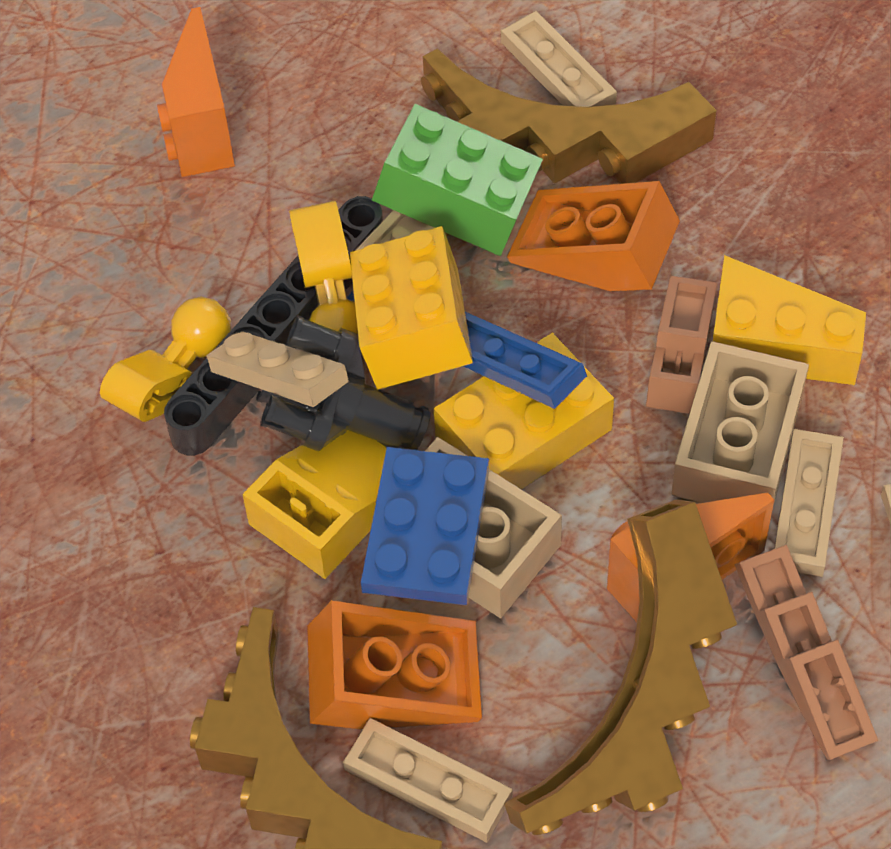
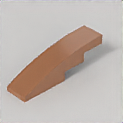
[734,544,878,760]

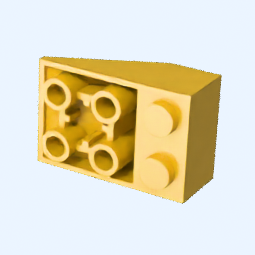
[242,430,387,579]

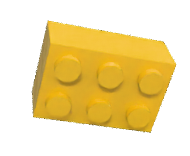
[350,226,473,390]
[434,332,614,490]

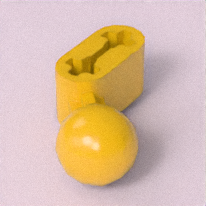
[289,201,358,334]
[100,296,231,422]

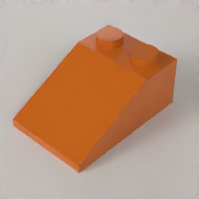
[157,7,235,177]
[507,181,680,291]
[607,492,774,623]
[307,600,482,729]

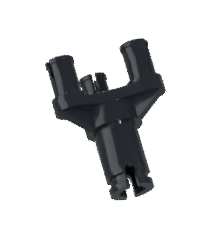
[256,315,431,452]

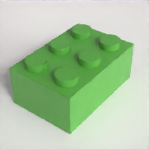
[372,104,543,256]

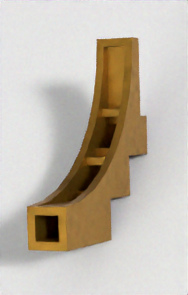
[421,48,717,184]
[504,500,737,835]
[190,607,443,849]

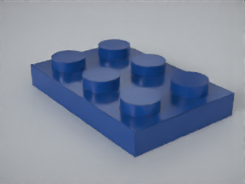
[361,447,489,605]

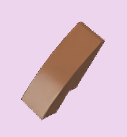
[646,276,717,414]

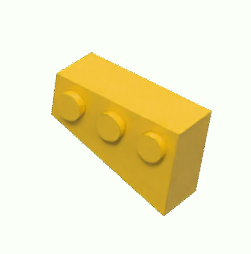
[713,255,866,385]

